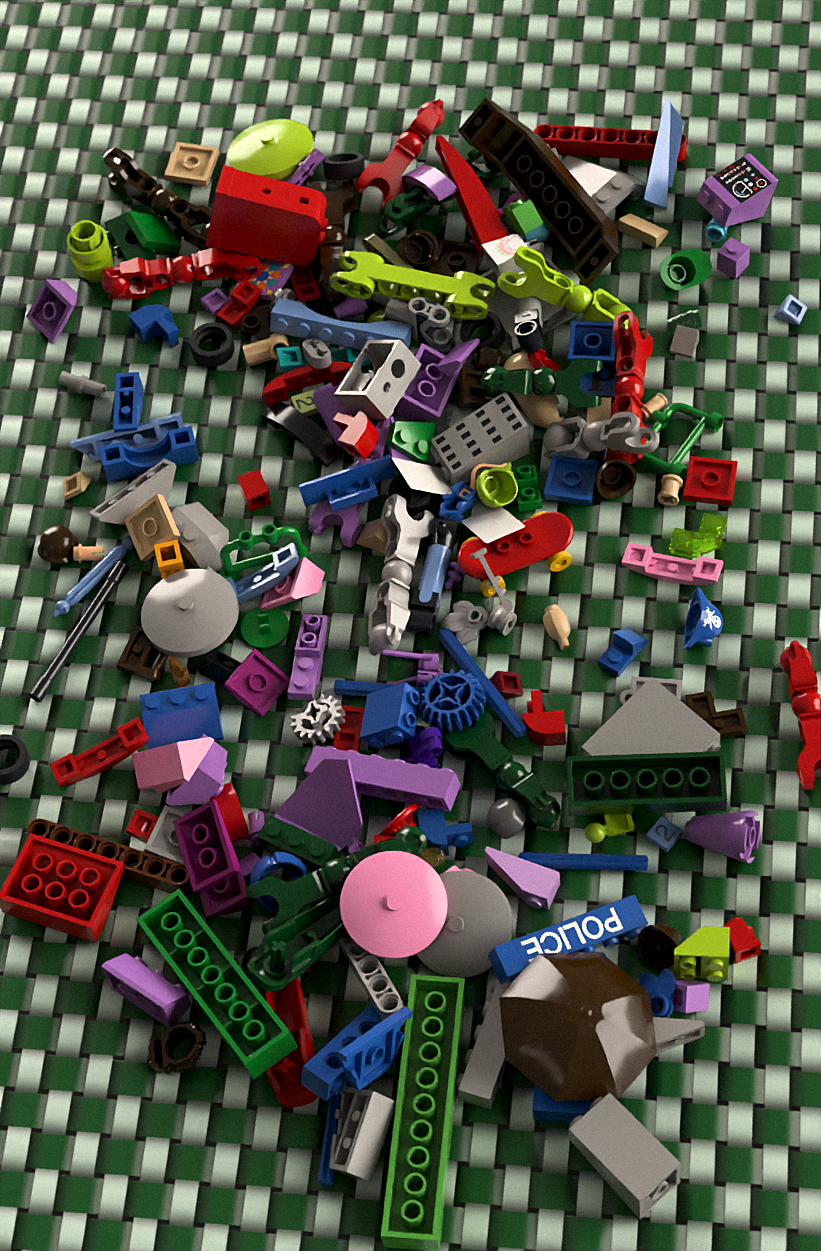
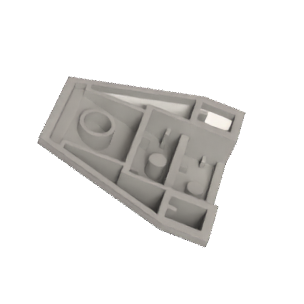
[561,155,647,215]

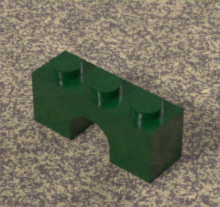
[104,212,157,281]
[257,815,341,872]

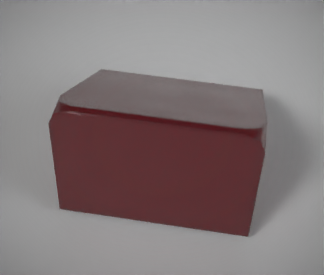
[489,671,523,699]

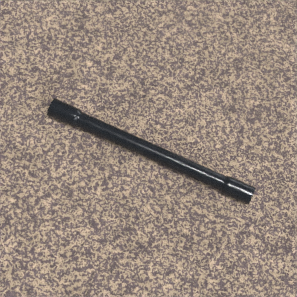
[29,561,129,703]

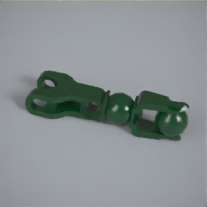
[441,710,561,830]

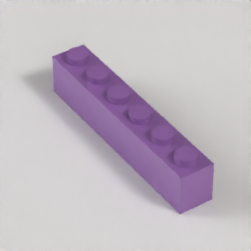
[304,745,460,811]

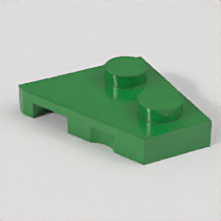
[386,421,435,464]

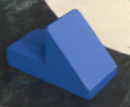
[598,628,648,678]

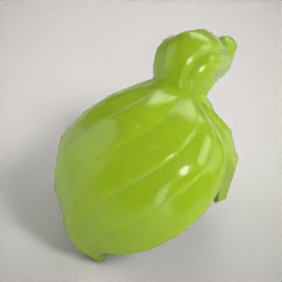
[476,462,518,508]

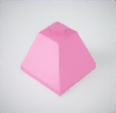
[260,557,325,611]

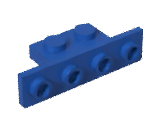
[299,455,396,511]

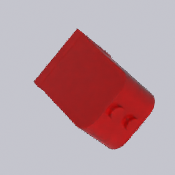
[206,165,328,266]

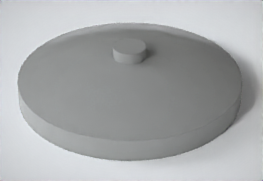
[141,569,239,657]
[416,870,513,978]

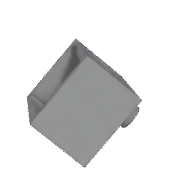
[334,340,421,420]

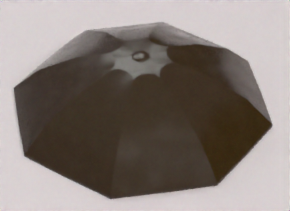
[499,952,657,1101]

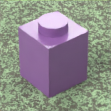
[717,237,750,279]

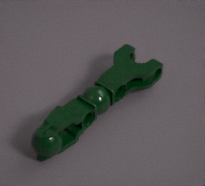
[377,148,504,237]
[245,825,427,935]

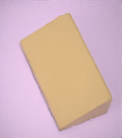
[618,213,668,248]

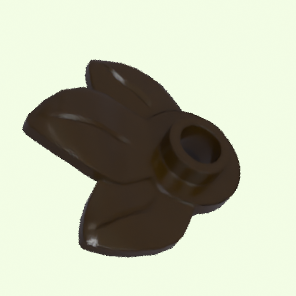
[241,305,275,341]

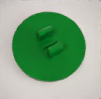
[241,607,290,650]

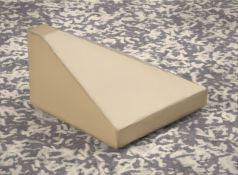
[63,471,91,500]

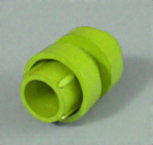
[67,220,114,282]

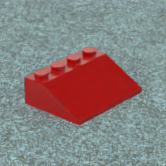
[0,833,125,943]

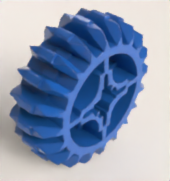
[418,669,486,733]

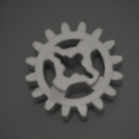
[291,694,346,745]

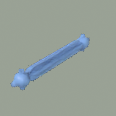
[53,536,135,617]

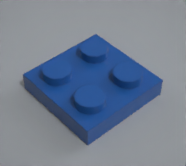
[544,455,600,506]

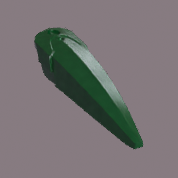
[248,892,347,992]

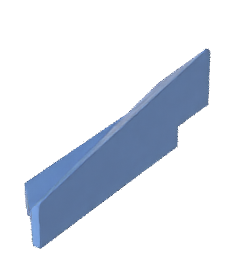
[644,98,684,209]
[70,412,184,461]

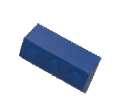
[140,682,224,749]

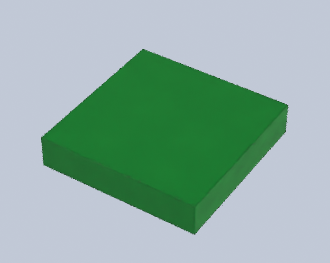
[125,211,182,253]

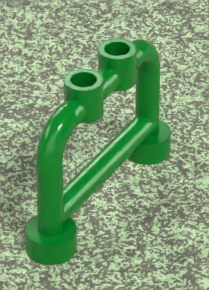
[641,403,724,480]
[219,523,310,583]

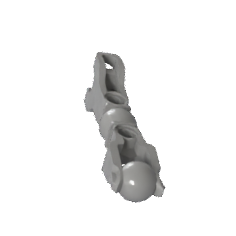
[368,494,434,656]

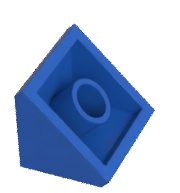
[568,321,617,363]

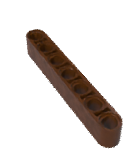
[27,818,192,896]

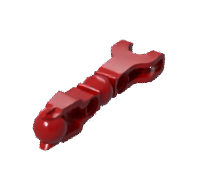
[102,248,263,299]
[605,311,653,464]

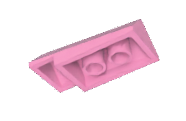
[132,737,214,794]

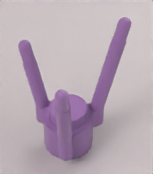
[382,650,439,685]

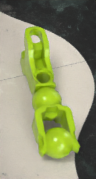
[497,246,632,329]

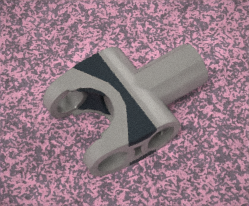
[384,297,451,349]

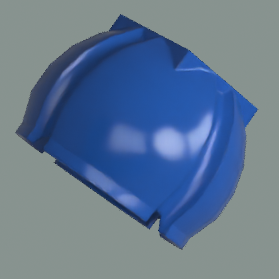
[250,852,307,912]

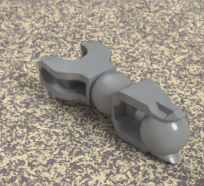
[543,412,659,459]

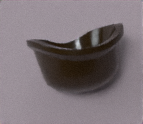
[595,459,637,499]
[37,525,79,564]
[637,924,682,969]

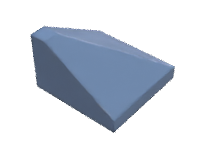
[773,294,808,325]

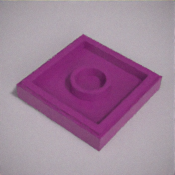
[222,648,291,718]

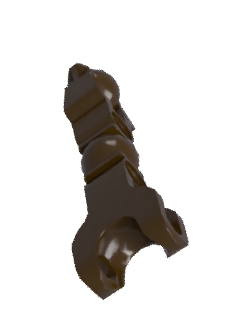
[103,148,212,250]
[310,179,356,309]

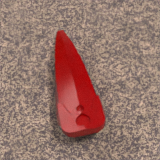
[266,978,318,1108]

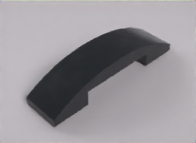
[260,401,343,468]

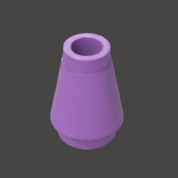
[333,296,368,320]

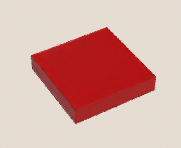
[683,456,738,506]

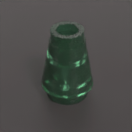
[667,308,702,333]

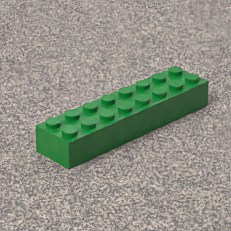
[136,889,298,1079]

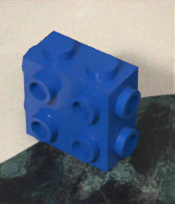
[360,682,421,749]

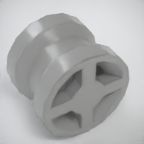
[487,605,517,636]

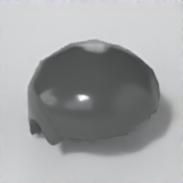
[486,798,526,839]

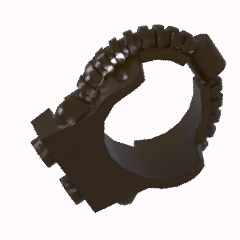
[148,1021,207,1075]

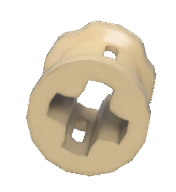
[657,474,683,506]

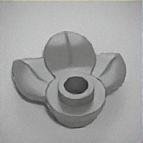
[441,601,489,646]

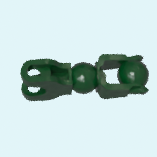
[481,358,603,407]

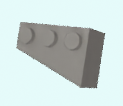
[329,1086,396,1182]

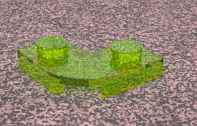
[669,513,728,558]

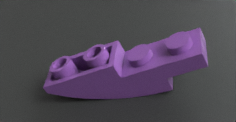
[287,614,328,701]

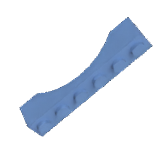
[270,298,412,350]

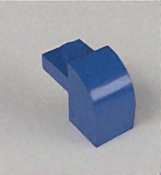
[128,304,179,348]
[417,808,474,856]

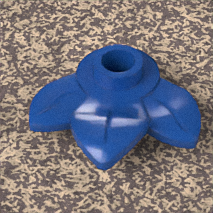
[639,969,676,1018]

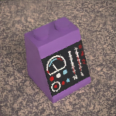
[696,153,779,227]

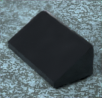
[199,649,241,686]

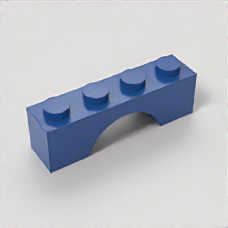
[99,426,200,482]

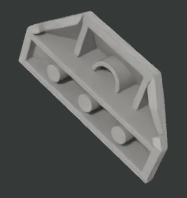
[89,459,176,526]
[168,502,229,574]

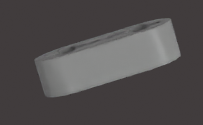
[302,339,332,369]

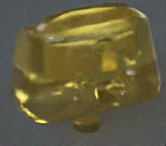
[419,847,445,868]

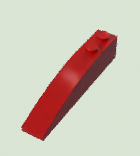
[435,135,509,257]

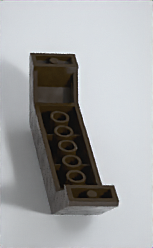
[458,97,619,287]

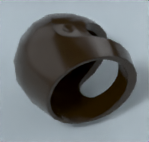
[397,229,438,269]

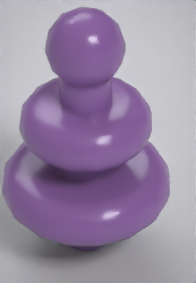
[444,562,467,589]

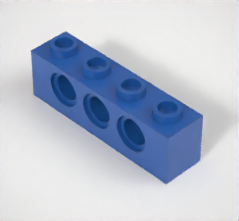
[301,1005,382,1102]

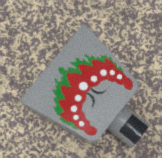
[482,234,541,278]

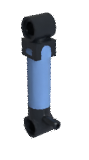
[406,517,460,636]

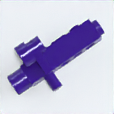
[399,725,445,811]

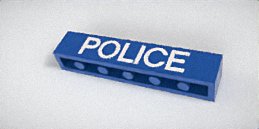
[488,895,648,985]

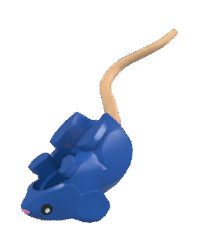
[439,463,507,522]

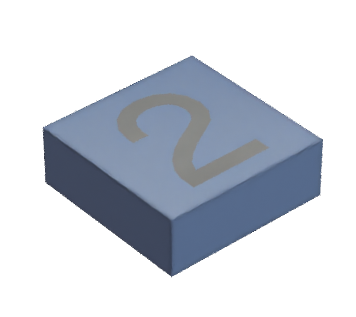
[646,816,683,852]

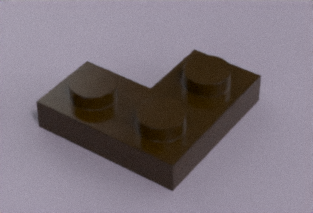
[686,691,747,739]

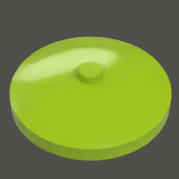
[227,119,315,180]

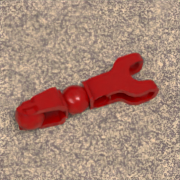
[353,99,445,210]
[780,641,821,790]

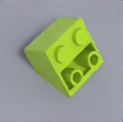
[674,926,730,982]

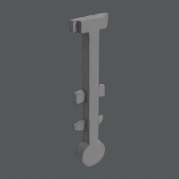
[470,547,513,612]

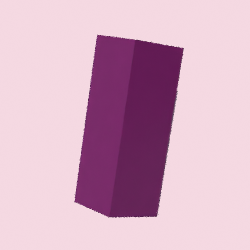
[173,800,250,918]

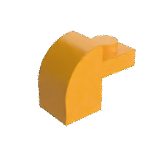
[154,540,185,579]

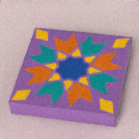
[234,257,294,301]

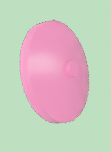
[340,851,447,959]

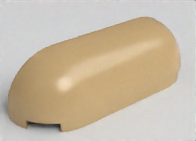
[503,352,564,428]

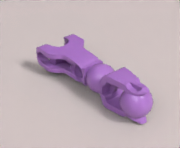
[308,416,395,547]

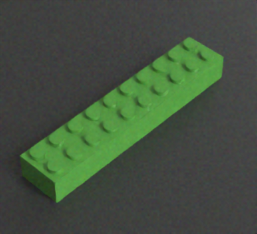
[381,974,467,1251]

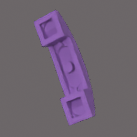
[402,165,458,201]

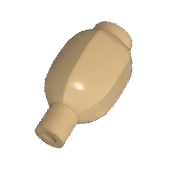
[543,605,570,650]

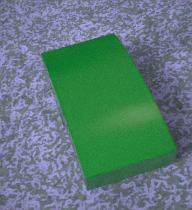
[512,465,543,512]

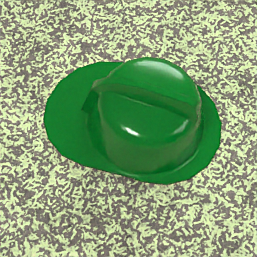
[660,248,712,291]

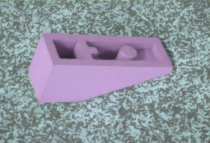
[485,846,560,910]

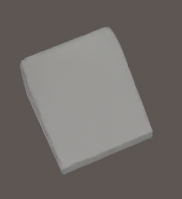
[670,325,699,358]

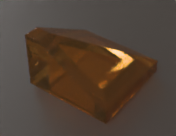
[167,656,191,689]

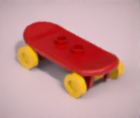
[457,511,574,597]

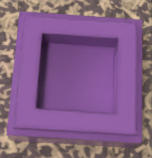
[199,287,230,317]

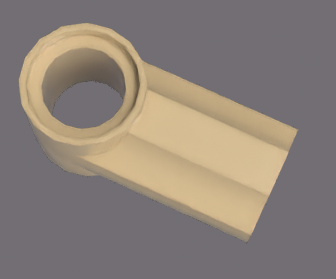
[243,333,289,366]

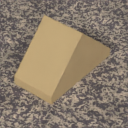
[356,518,388,554]

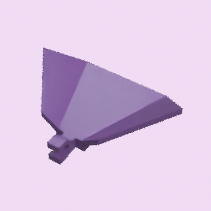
[274,759,366,854]

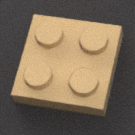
[164,142,220,187]
[124,494,180,561]

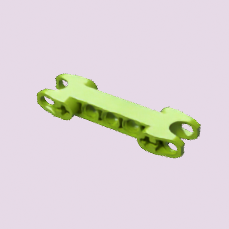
[331,251,495,320]

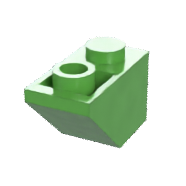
[501,199,543,236]

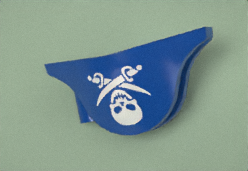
[684,587,723,650]

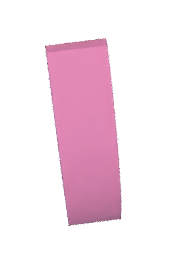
[621,543,723,585]

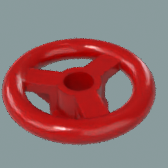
[379,802,419,836]

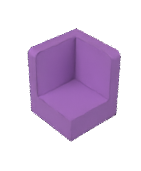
[672,979,710,1013]

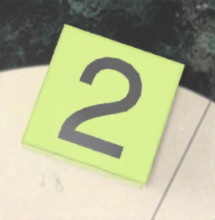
[291,390,319,416]

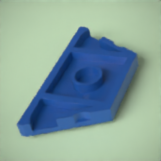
[338,1006,413,1090]

